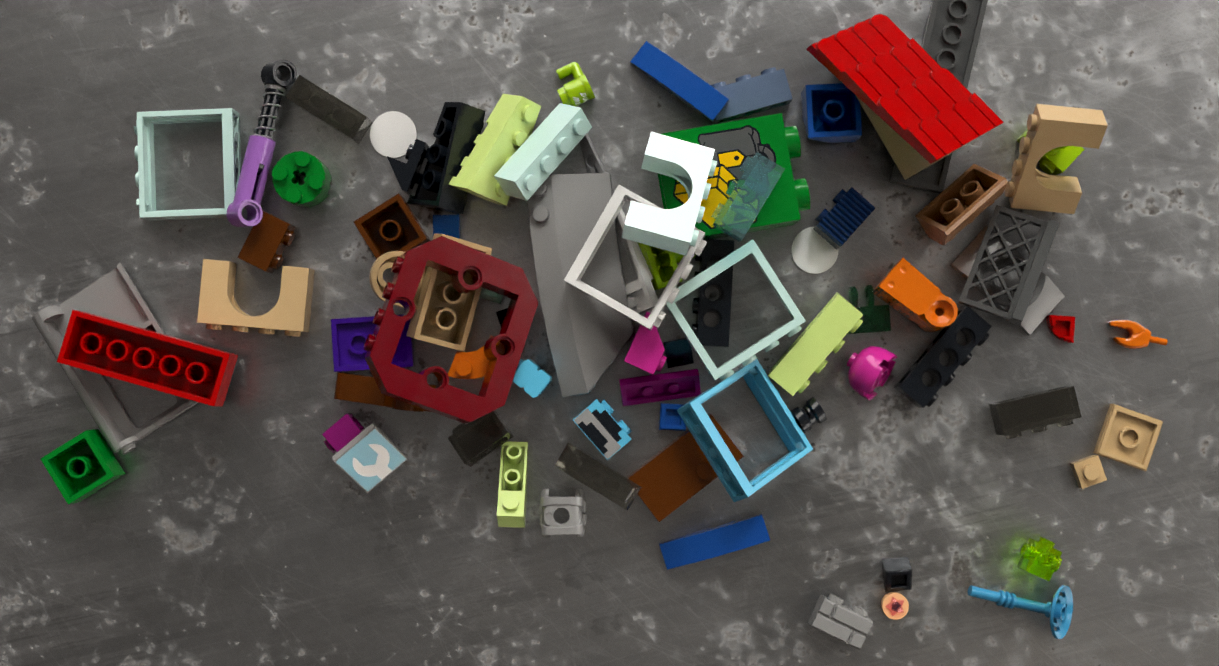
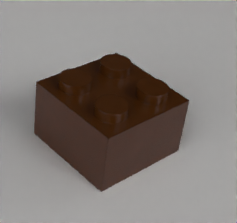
[354,193,431,269]

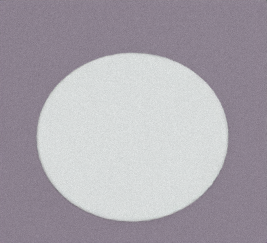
[370,111,417,158]
[791,227,838,274]

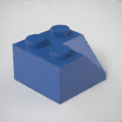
[801,83,862,143]

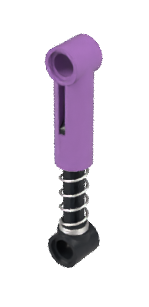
[226,60,297,227]

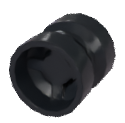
[791,397,827,433]

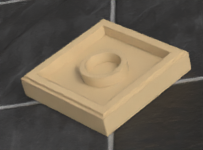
[1093,404,1163,471]

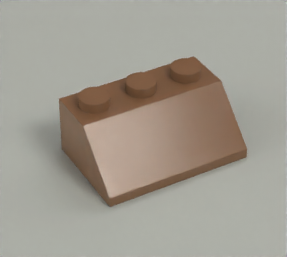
[915,164,1008,246]

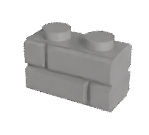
[808,593,873,650]

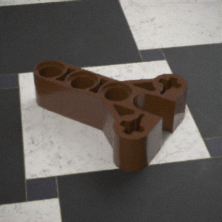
[334,372,437,412]

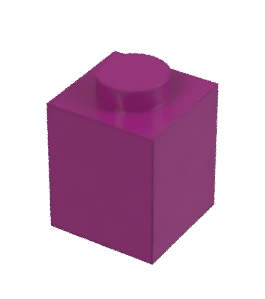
[322,413,365,453]

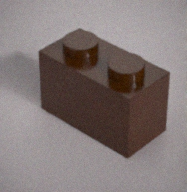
[237,211,296,273]

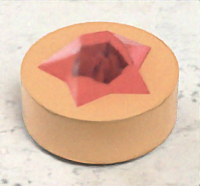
[881,592,909,620]

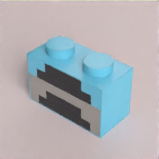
[573,399,632,460]

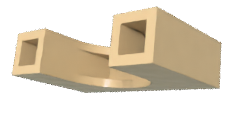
[1005,104,1108,214]
[197,259,315,337]

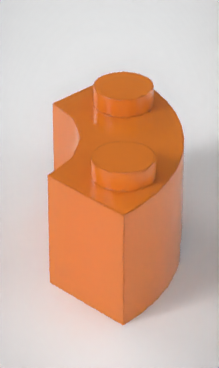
[448,335,505,379]

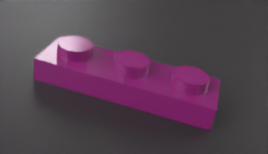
[619,369,701,406]

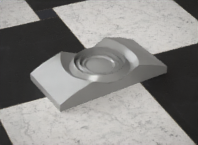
[950,226,1065,335]

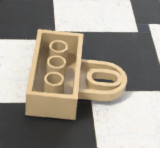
[369,233,492,352]

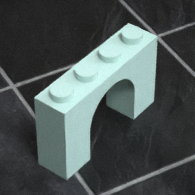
[621,132,717,256]

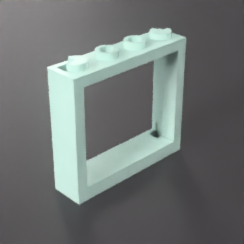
[134,108,243,221]
[665,239,806,381]

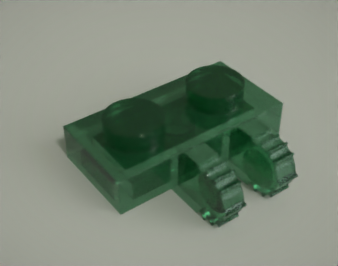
[847,285,891,334]

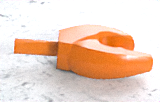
[1108,320,1168,349]

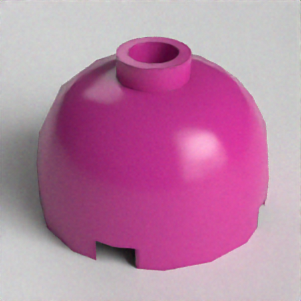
[847,346,897,400]

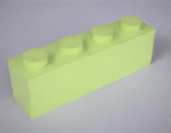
[768,292,863,396]

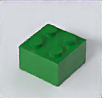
[41,429,126,505]

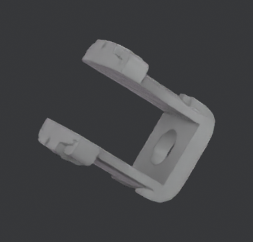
[539,488,587,537]

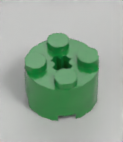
[272,151,332,208]

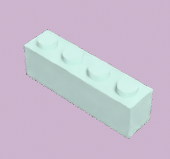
[494,103,592,201]

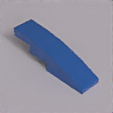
[630,41,729,122]
[659,514,770,570]

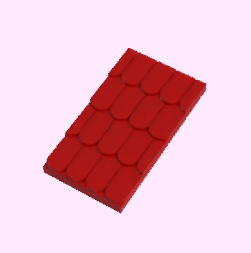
[806,14,1004,180]

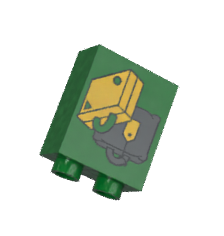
[657,113,810,239]

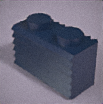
[813,187,875,249]

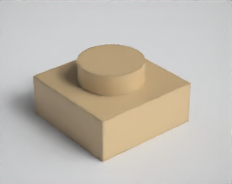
[1070,455,1107,489]

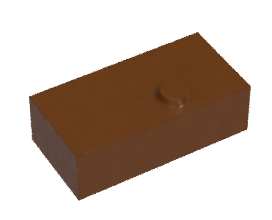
[626,413,744,522]

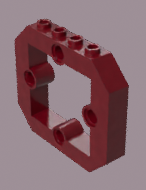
[363,236,538,423]

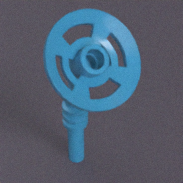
[968,585,1073,639]

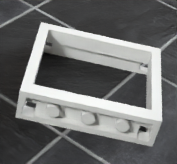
[564,185,707,330]

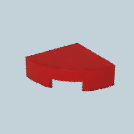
[1046,315,1075,343]

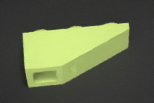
[497,441,528,528]

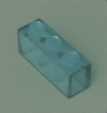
[711,152,785,242]

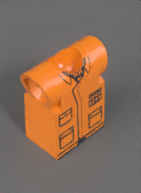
[872,258,958,333]

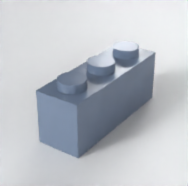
[711,67,793,124]

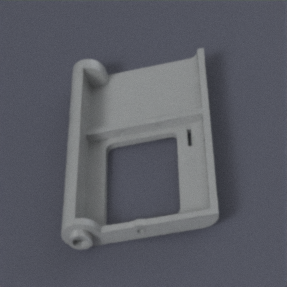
[32,263,199,455]

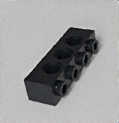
[691,239,735,347]
[894,306,992,408]

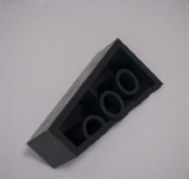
[407,102,486,214]

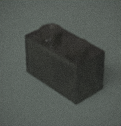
[448,410,514,467]

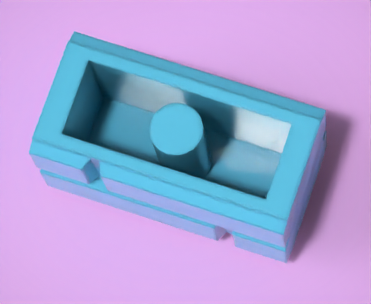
[513,359,553,398]

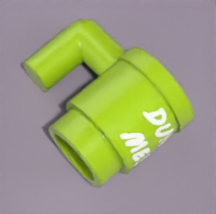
[556,62,595,107]

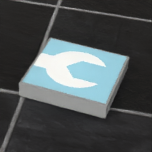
[332,423,408,493]

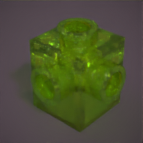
[1017,537,1062,582]

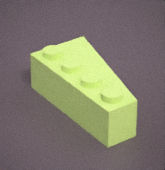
[449,94,541,206]

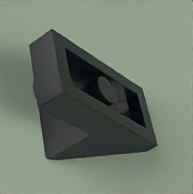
[387,139,429,195]

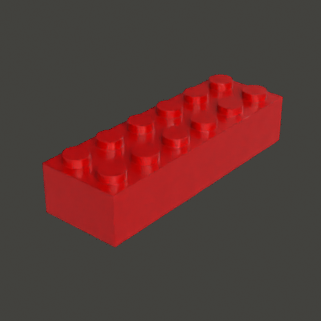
[57,310,238,407]

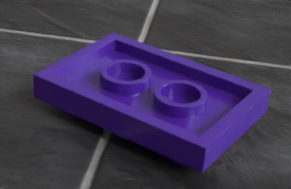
[331,314,415,372]

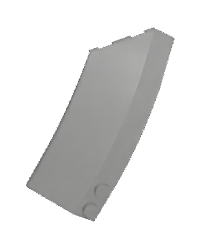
[528,173,635,397]

